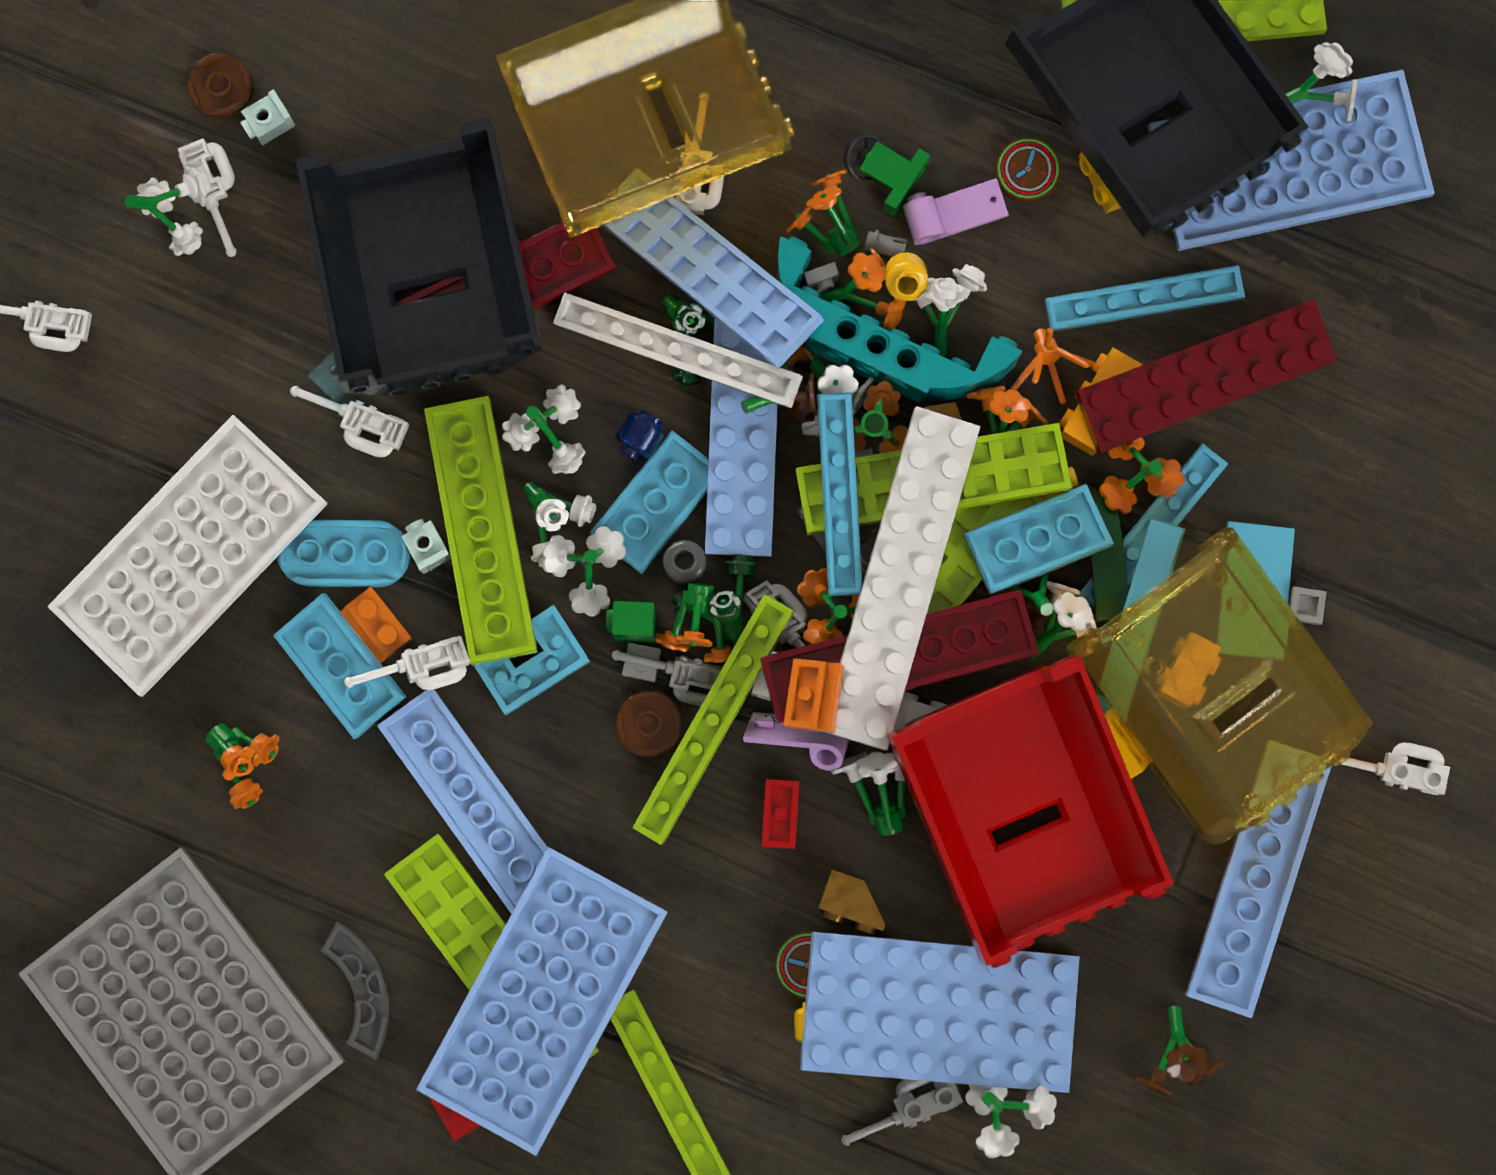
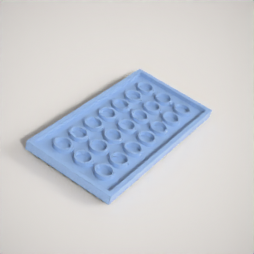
[1148,70,1435,251]
[416,847,668,1156]
[800,932,1080,1093]

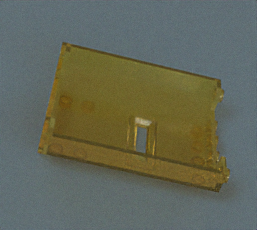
[496,0,795,238]
[1065,528,1373,844]

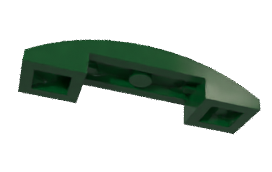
[1089,492,1129,623]

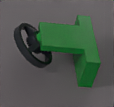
[844,134,930,218]

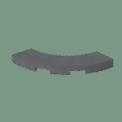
[320,921,390,1060]

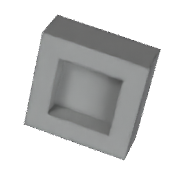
[803,262,839,293]
[1287,586,1327,626]
[622,643,662,683]

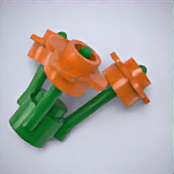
[205,724,279,809]

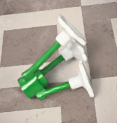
[831,752,906,836]

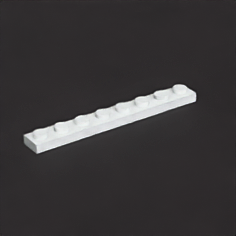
[553,293,803,408]

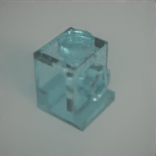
[307,351,346,403]

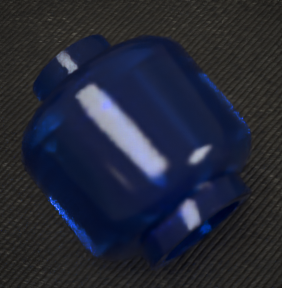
[615,410,665,461]

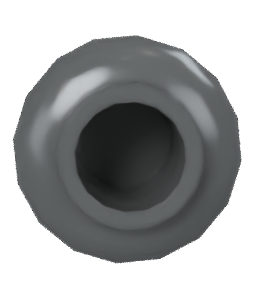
[663,540,706,585]

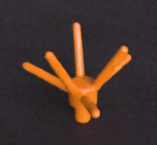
[1011,328,1095,404]

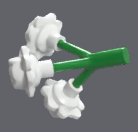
[125,166,211,256]
[913,264,987,356]
[502,384,586,474]

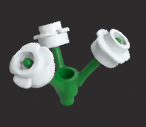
[523,482,596,567]

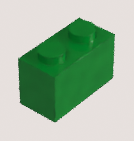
[606,601,657,643]

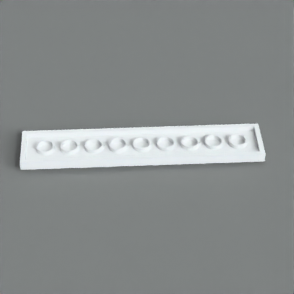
[822,406,980,751]

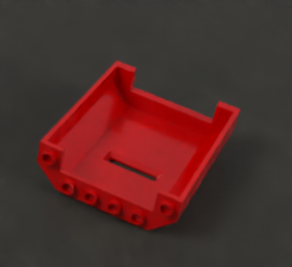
[887,655,1174,968]

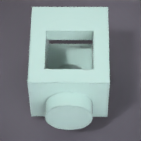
[240,89,296,146]
[401,519,451,574]

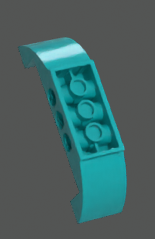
[778,236,1022,405]

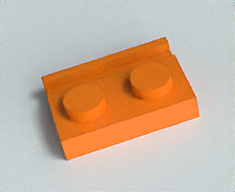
[340,587,413,663]
[783,658,844,733]

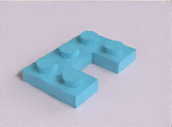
[474,605,590,715]

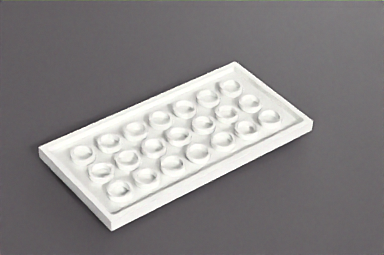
[47,415,328,697]

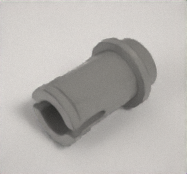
[864,229,907,257]

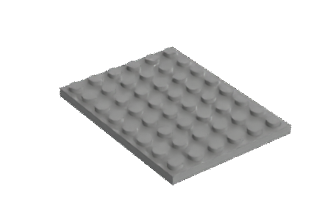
[18,847,345,1175]

